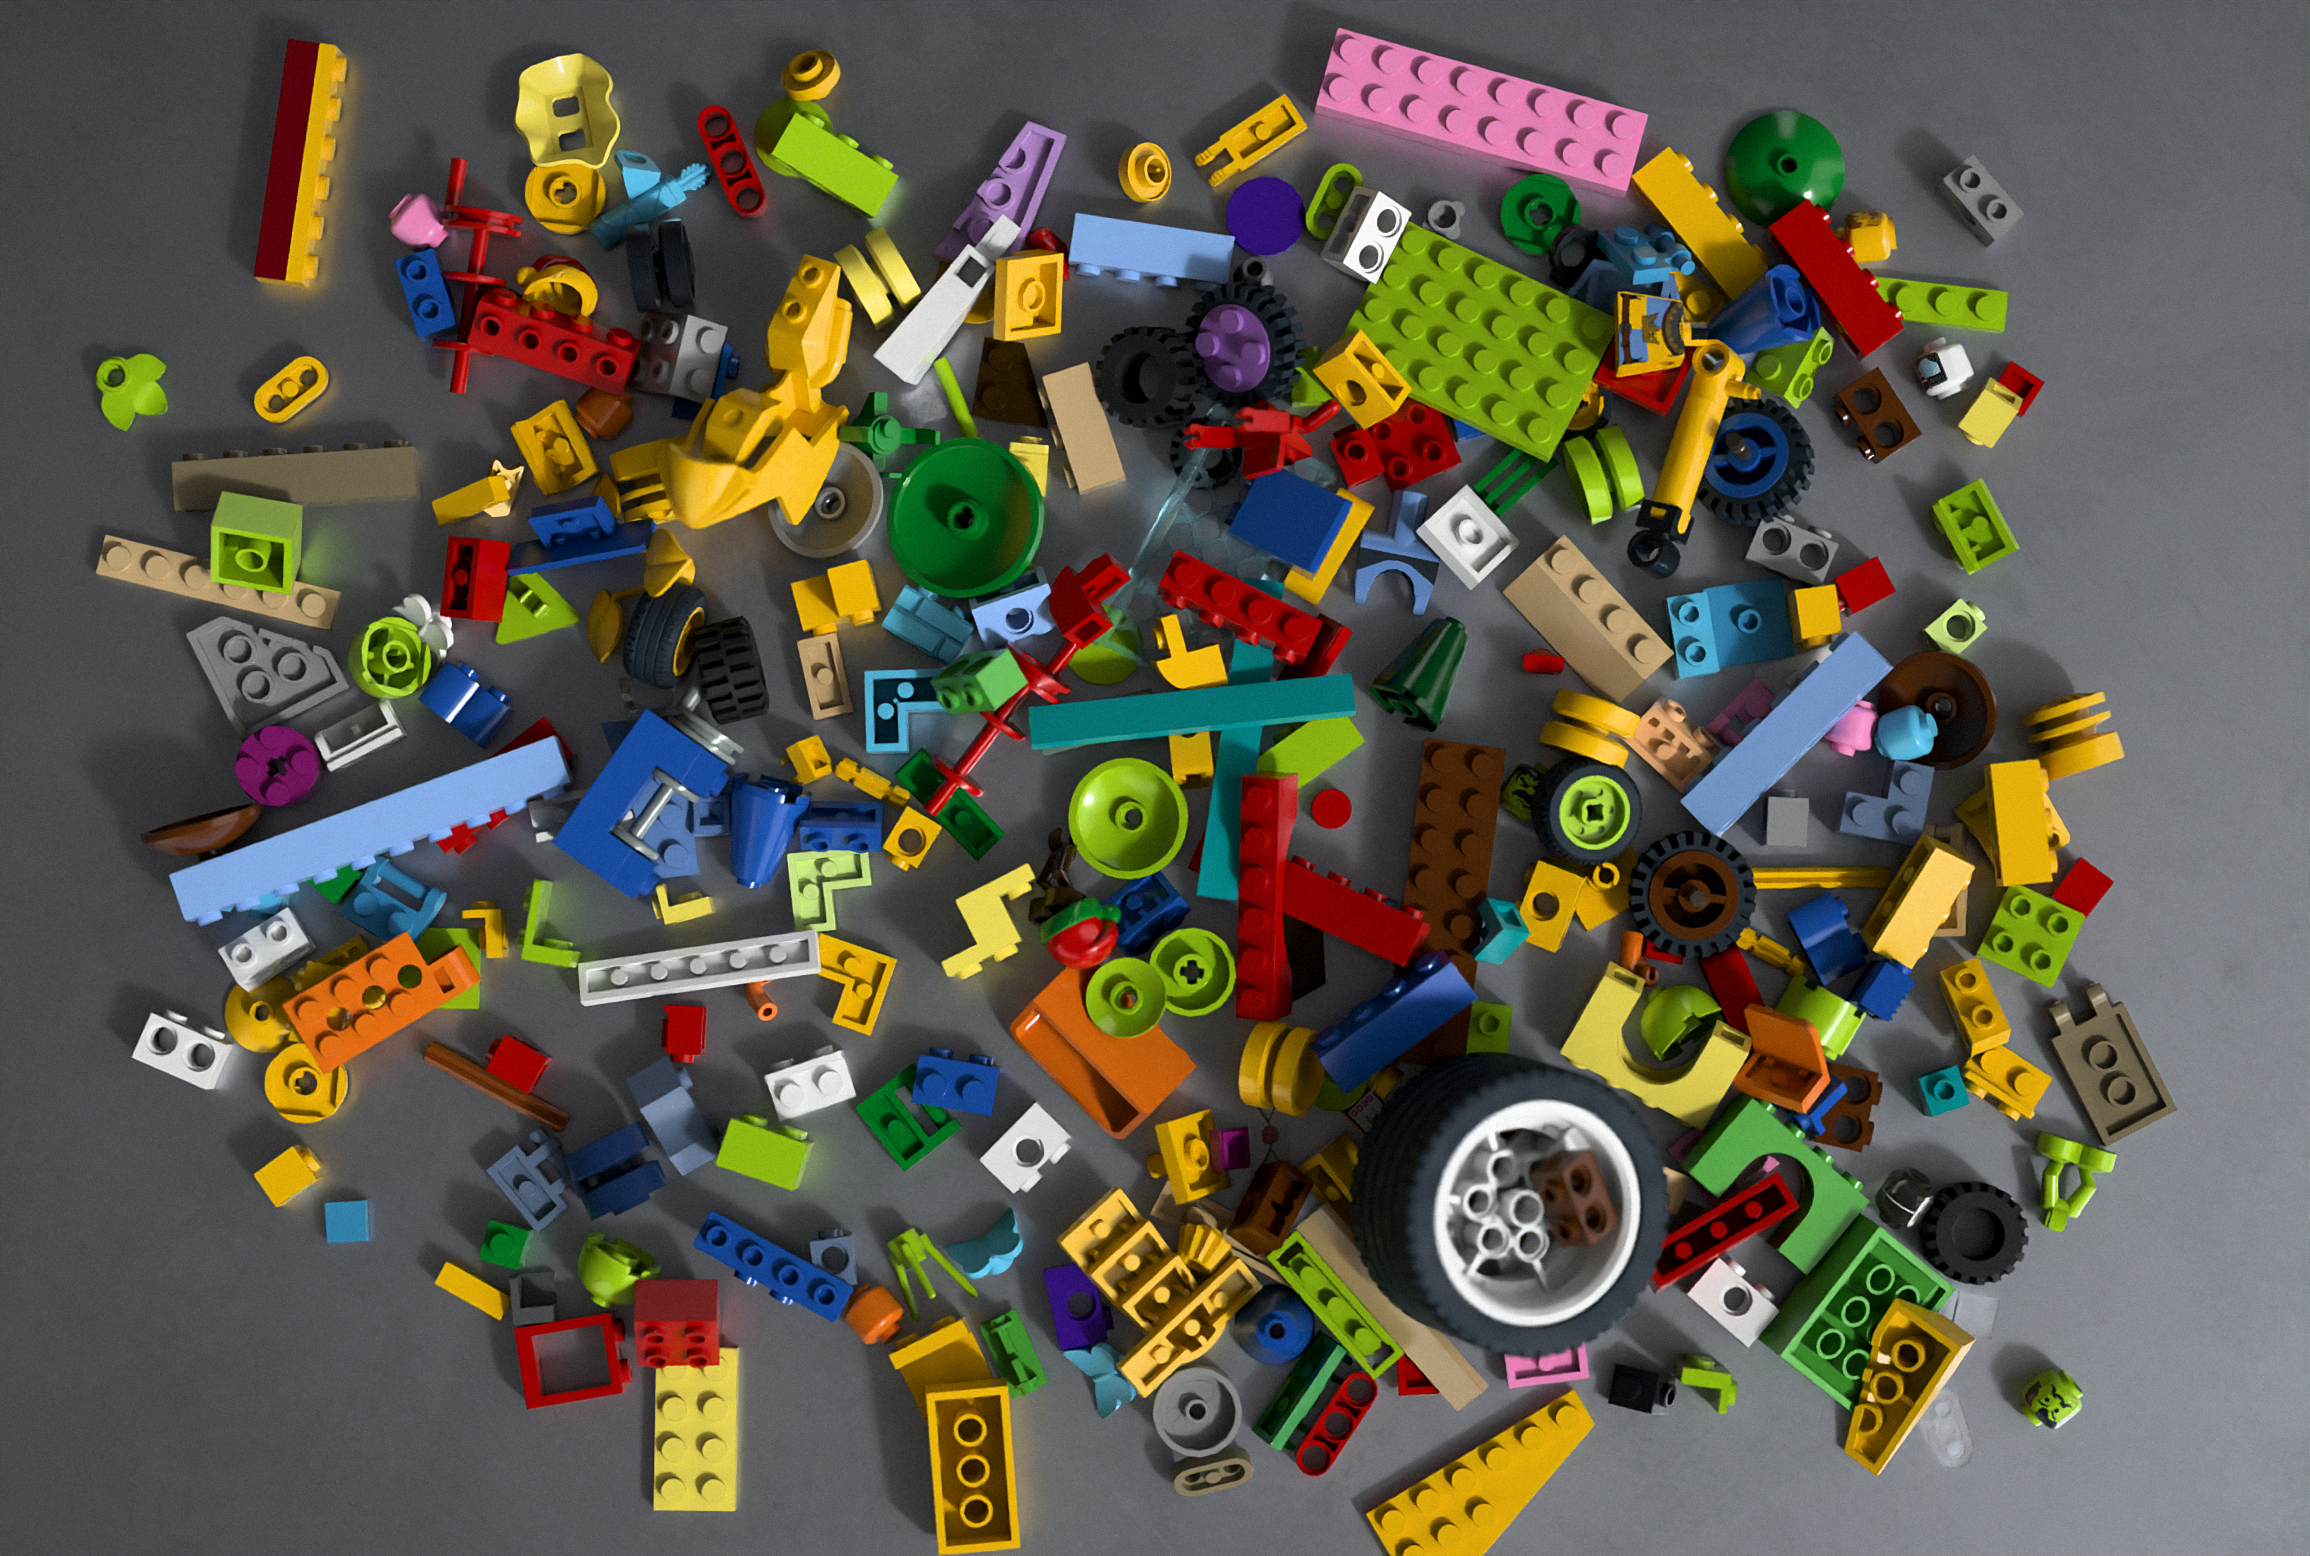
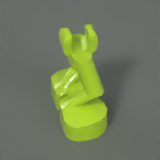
[2036,1131,2117,1232]

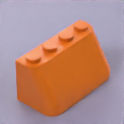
[1010,965,1197,1139]

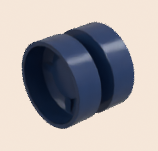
[562,1121,669,1221]

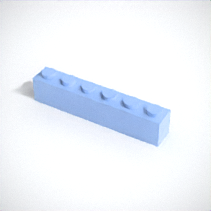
[1680,631,1894,837]

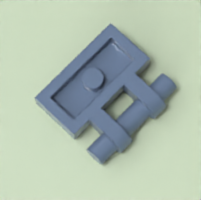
[486,1126,591,1233]

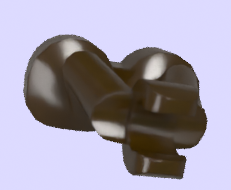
[1028,827,1086,926]

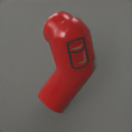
[1026,227,1070,281]

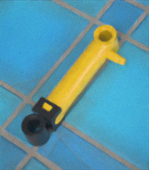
[1627,339,1761,579]

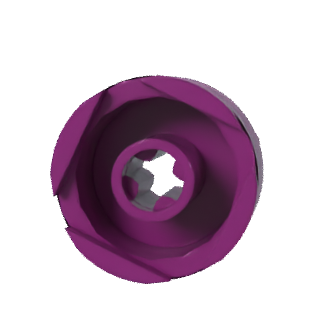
[234,726,324,808]

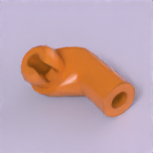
[1619,930,1659,988]
[744,980,777,1021]

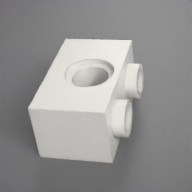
[979,1101,1071,1194]
[1683,1256,1780,1348]

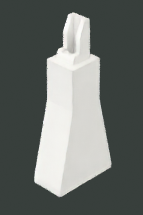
[873,214,1021,385]

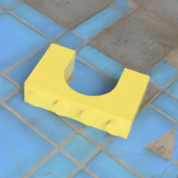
[1560,961,1752,1131]

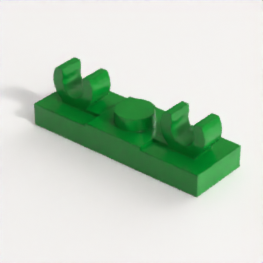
[1252,1330,1354,1452]

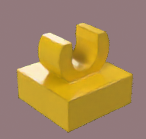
[780,735,835,784]

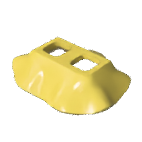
[513,53,620,169]

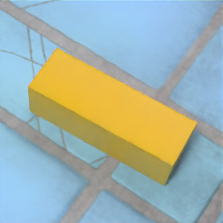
[431,475,510,525]
[434,1260,511,1320]

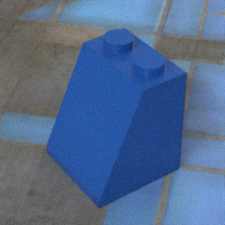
[1224,468,1353,581]

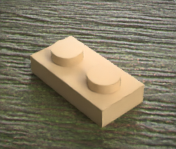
[797,632,855,721]

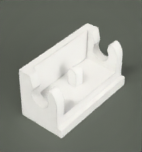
[314,699,408,773]

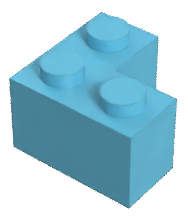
[864,669,947,754]

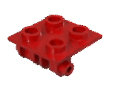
[1367,398,1462,494]

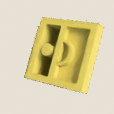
[941,863,1037,980]

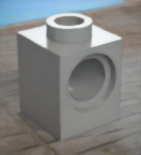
[1761,789,1809,848]

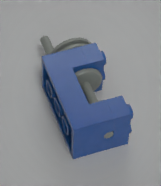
[552,674,745,899]

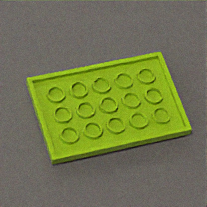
[1339,221,1615,463]

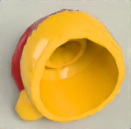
[515,254,598,317]

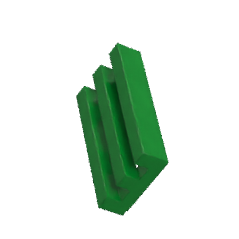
[1472,448,1559,518]

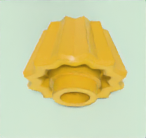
[1177,1223,1233,1275]

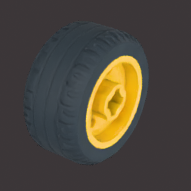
[623,581,708,689]

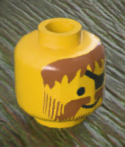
[1837,209,1897,264]

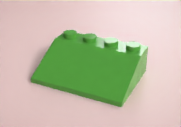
[1757,1213,1956,1413]

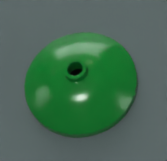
[1724,111,1845,229]

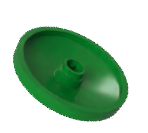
[887,437,1044,600]

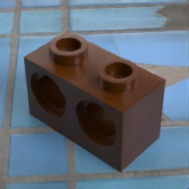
[1832,367,1922,464]
[1809,1062,1883,1152]
[1531,1148,1619,1248]
[1226,1159,1315,1255]

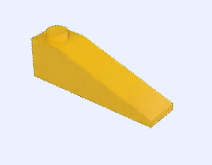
[1844,1298,1976,1476]

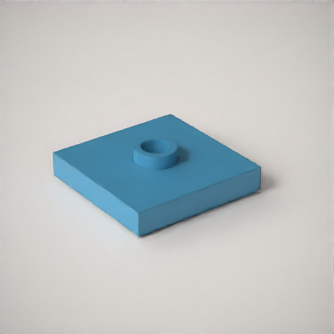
[1701,576,1795,668]

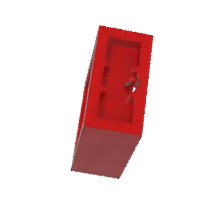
[514,1310,633,1409]

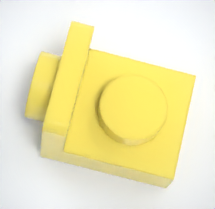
[1008,436,1050,498]
[651,883,716,925]

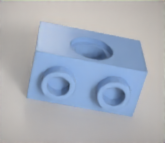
[968,566,1057,650]

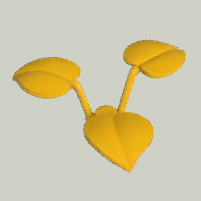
[587,472,695,664]

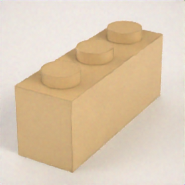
[1037,362,1126,495]

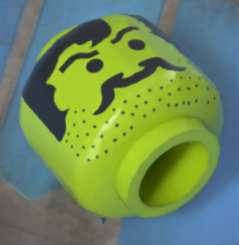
[2021,1369,2084,1429]

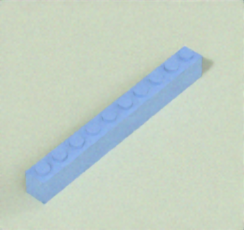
[169,736,575,926]

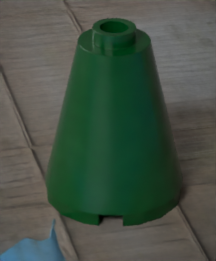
[1369,617,1469,732]

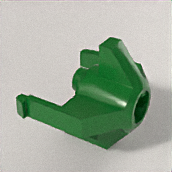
[839,392,941,478]

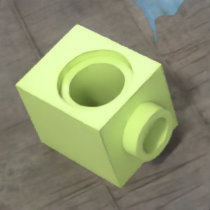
[1919,598,1987,654]

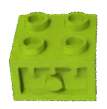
[516,879,582,968]
[1975,885,2085,988]

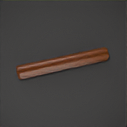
[422,1042,571,1133]

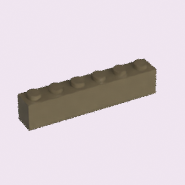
[171,440,422,514]

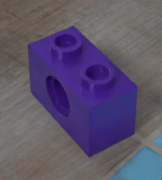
[1043,1262,1115,1350]

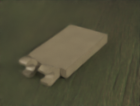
[2044,981,2177,1147]

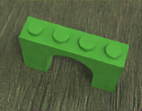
[1679,1092,1870,1275]

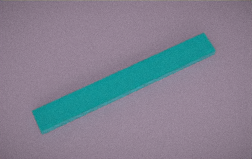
[1196,577,1285,902]
[1028,673,1356,750]

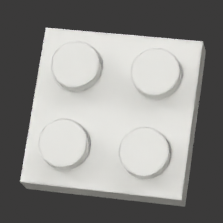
[1415,484,1521,590]

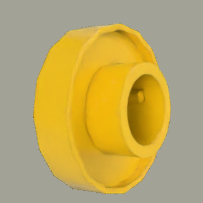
[781,49,840,101]
[1118,142,1171,203]

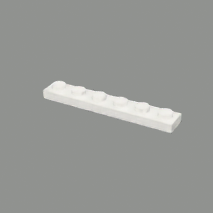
[578,929,821,1006]

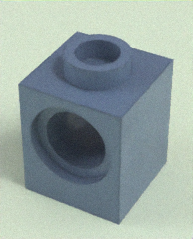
[810,1228,859,1285]

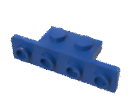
[506,495,656,576]
[693,1211,853,1322]

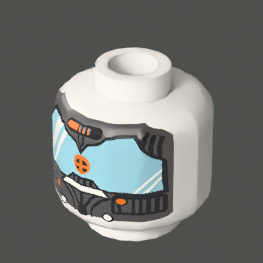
[1914,338,1974,400]

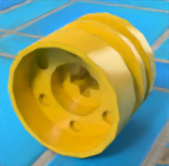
[609,436,687,524]
[2021,691,2125,781]

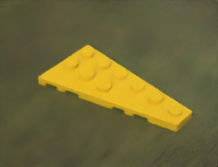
[1365,1388,1595,1556]

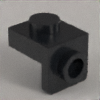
[1608,1364,1677,1415]

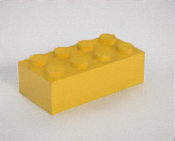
[925,1378,1020,1555]

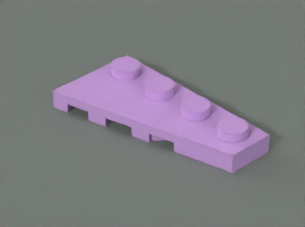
[932,121,1066,264]

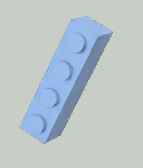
[1068,213,1235,293]

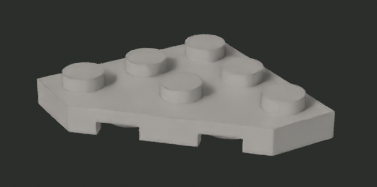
[186,616,351,742]

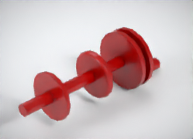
[432,158,524,395]
[923,639,1079,817]

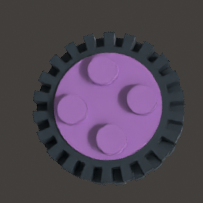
[1184,280,1306,410]

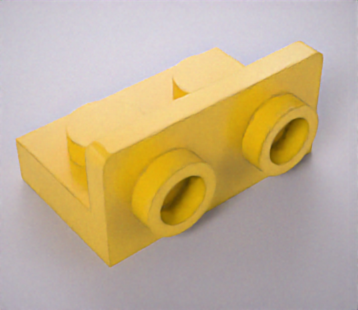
[1959,1045,2053,1122]

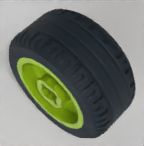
[1530,756,1643,865]

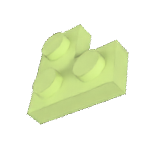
[787,850,872,932]

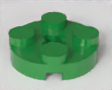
[1499,174,1581,256]

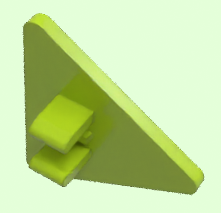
[496,572,582,645]

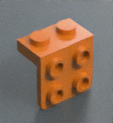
[1733,1003,1830,1114]

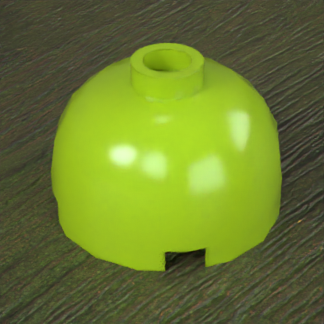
[347,617,431,699]
[1640,984,1721,1062]
[577,1232,661,1308]

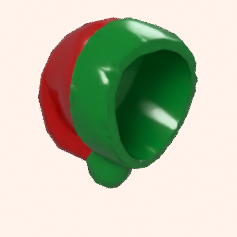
[1039,897,1121,969]

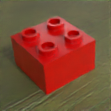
[634,1279,721,1368]

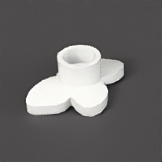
[385,593,453,673]

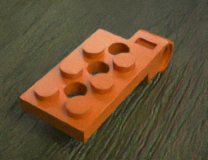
[281,930,482,1075]

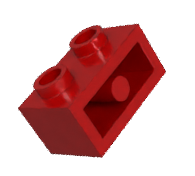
[440,536,510,623]

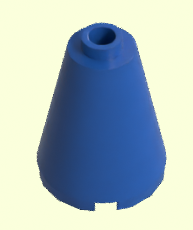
[1707,264,1821,355]
[730,772,812,888]
[1234,1284,1315,1365]

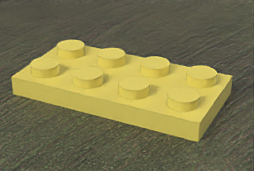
[653,1347,739,1511]

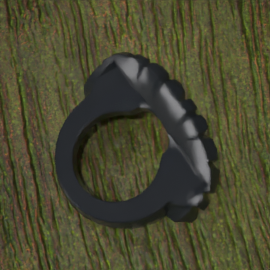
[1549,225,1606,288]

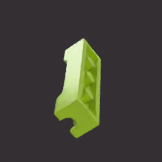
[1265,1229,1405,1380]

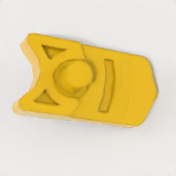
[484,456,524,517]

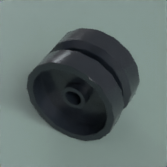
[625,217,696,313]

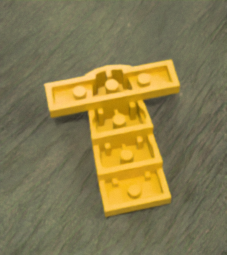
[1055,1185,1263,1398]

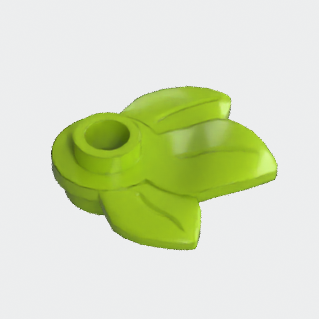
[95,354,167,431]

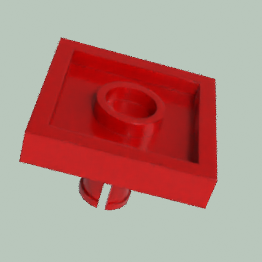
[1593,338,1698,418]

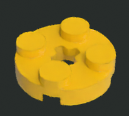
[525,164,607,235]
[264,1043,348,1124]

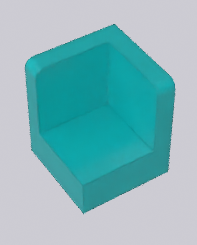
[1471,898,1530,964]

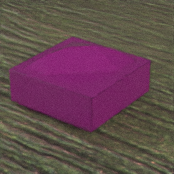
[1210,1127,1251,1171]

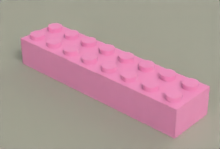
[1315,28,1649,199]

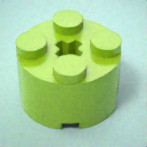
[1774,972,1867,1060]

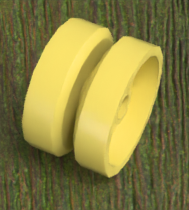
[833,225,924,331]

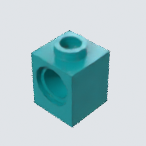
[1911,1064,1971,1117]

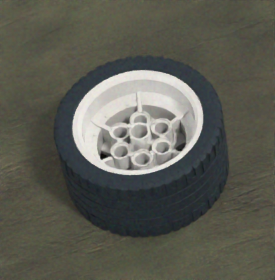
[1349,1052,1669,1359]

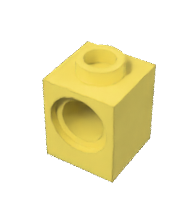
[1958,377,2023,448]

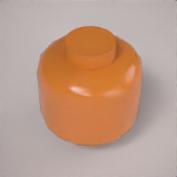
[574,387,634,440]
[844,1284,905,1345]

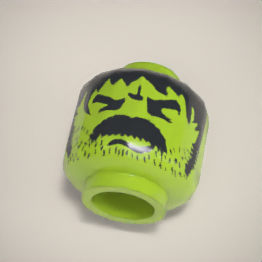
[1500,762,1549,823]

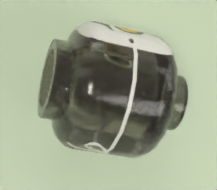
[1874,1167,1935,1229]

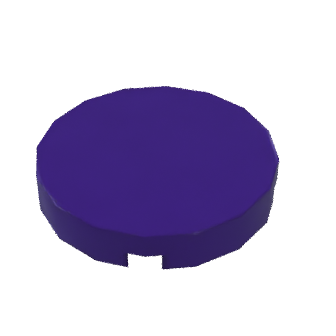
[1226,176,1306,258]

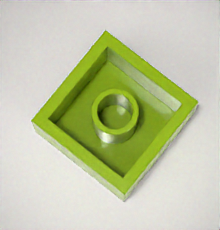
[210,491,303,595]
[715,1111,814,1191]

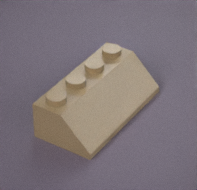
[1502,534,1674,705]

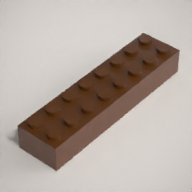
[1391,738,1506,1067]

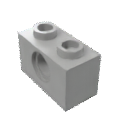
[1934,153,2025,247]

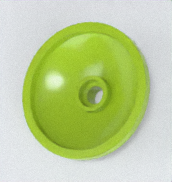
[1068,758,1189,879]

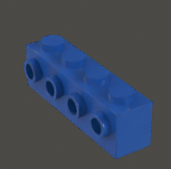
[1310,948,1478,1095]

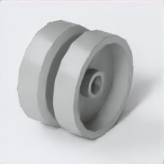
[1153,1363,1242,1457]

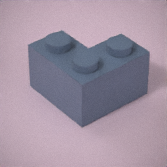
[1833,759,1935,848]

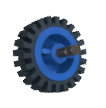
[1696,398,1815,527]

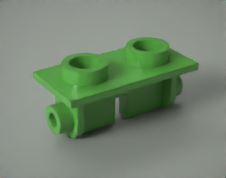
[979,1308,1049,1399]

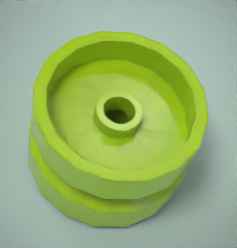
[1562,424,1645,526]
[1149,927,1237,1017]

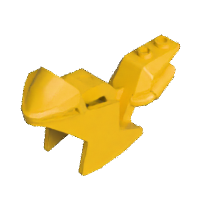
[657,254,853,529]

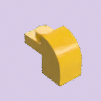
[1150,612,1229,690]

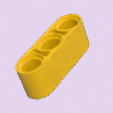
[1283,487,1375,606]

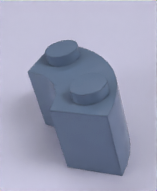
[625,1056,723,1176]

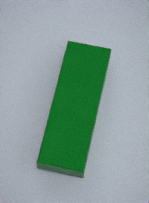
[893,747,1006,862]

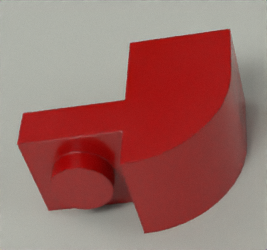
[1049,552,1132,650]

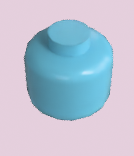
[1874,705,1938,762]

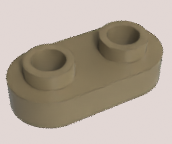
[1171,1447,1253,1497]

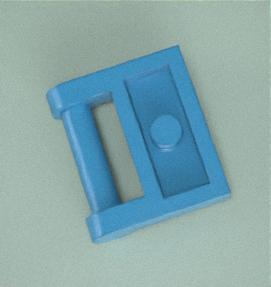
[340,854,447,946]

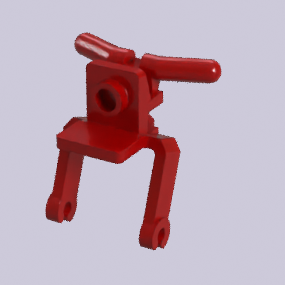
[1182,399,1341,480]

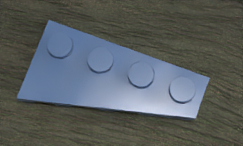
[601,714,699,879]

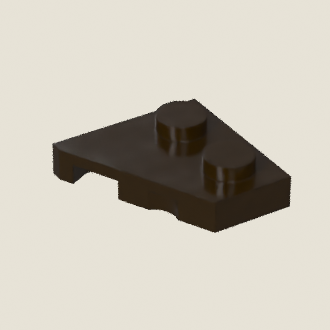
[971,337,1049,430]

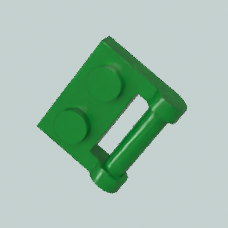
[855,1063,962,1172]

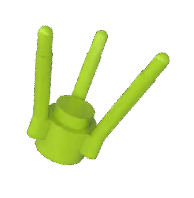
[886,1228,979,1322]

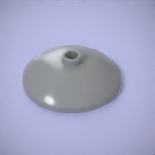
[768,441,884,560]

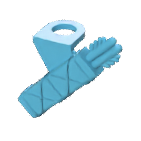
[589,149,712,249]

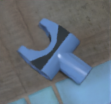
[1354,490,1440,616]

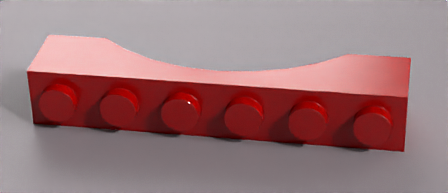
[1235,770,1298,1021]

